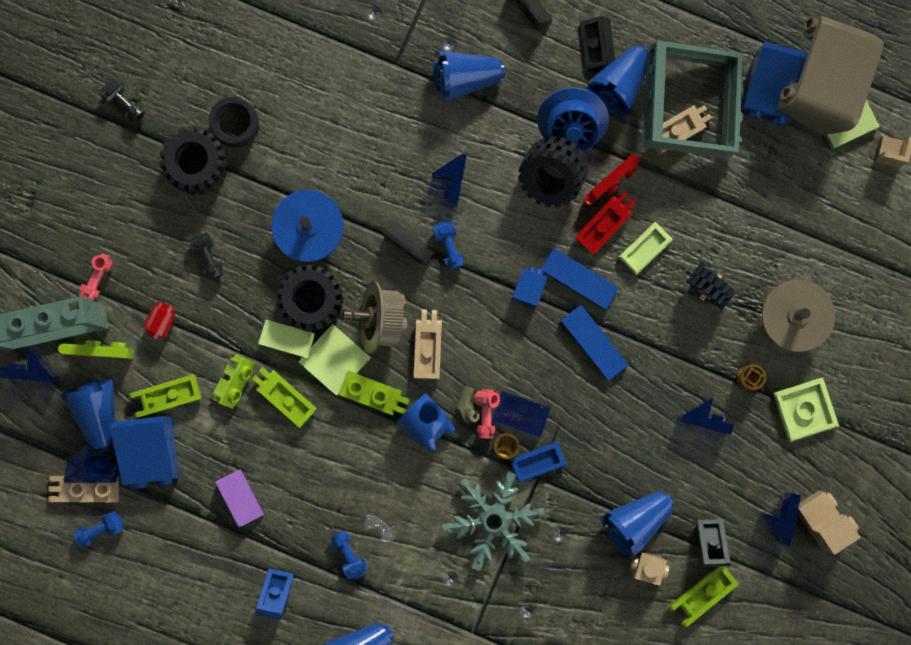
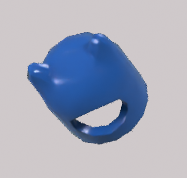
[397,393,455,452]

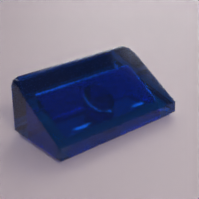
[492,391,550,437]

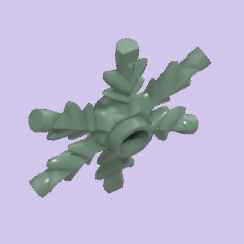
[442,471,545,571]

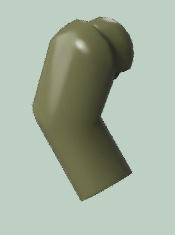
[456,385,480,424]

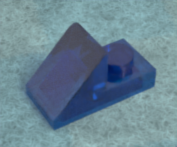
[432,154,467,208]
[0,349,59,383]
[677,398,734,434]
[63,444,119,483]
[760,492,801,546]

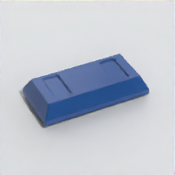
[510,441,567,483]

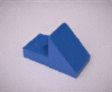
[255,569,294,620]

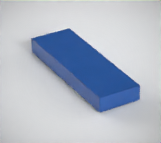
[541,248,619,310]
[561,305,629,381]

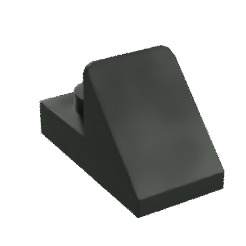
[696,519,731,567]

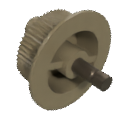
[342,281,407,354]

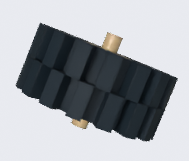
[686,265,736,309]

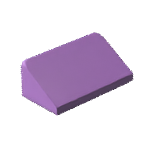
[215,469,264,528]

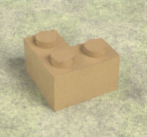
[793,491,861,555]

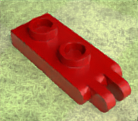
[583,153,641,207]
[574,192,636,256]

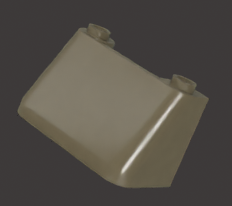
[777,14,884,135]

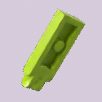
[252,367,317,428]
[338,370,410,415]

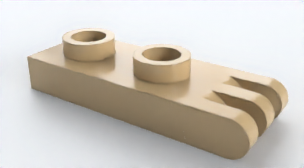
[48,476,119,502]

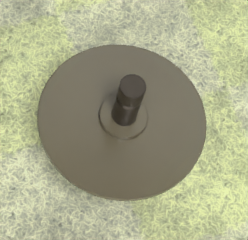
[762,279,835,352]

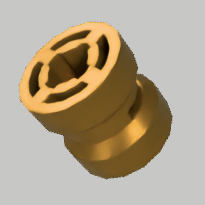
[736,364,766,391]
[493,433,520,459]

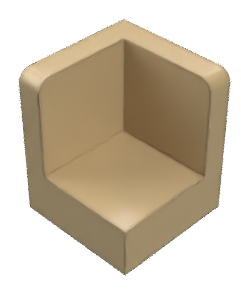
[875,136,911,168]

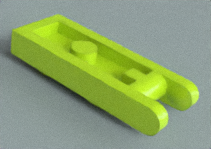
[58,340,134,359]
[128,374,202,419]
[668,566,739,628]

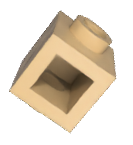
[630,551,669,586]

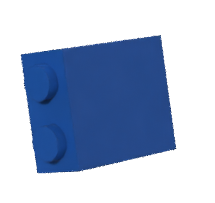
[741,42,808,127]
[110,416,179,489]

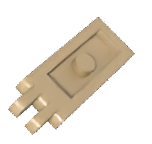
[655,105,712,155]
[414,309,442,379]

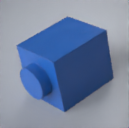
[512,267,547,308]

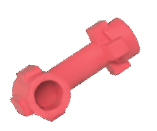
[79,253,113,301]
[474,389,500,439]

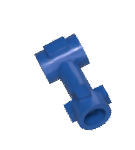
[433,220,464,270]
[73,511,124,547]
[331,530,368,580]

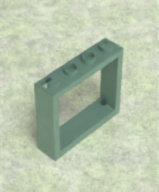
[643,40,745,158]
[0,296,109,351]

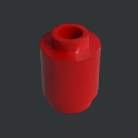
[143,301,177,340]

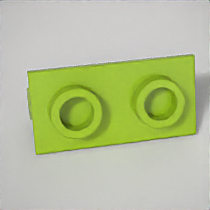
[213,353,256,409]

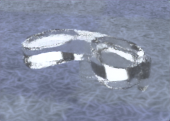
[364,514,395,543]

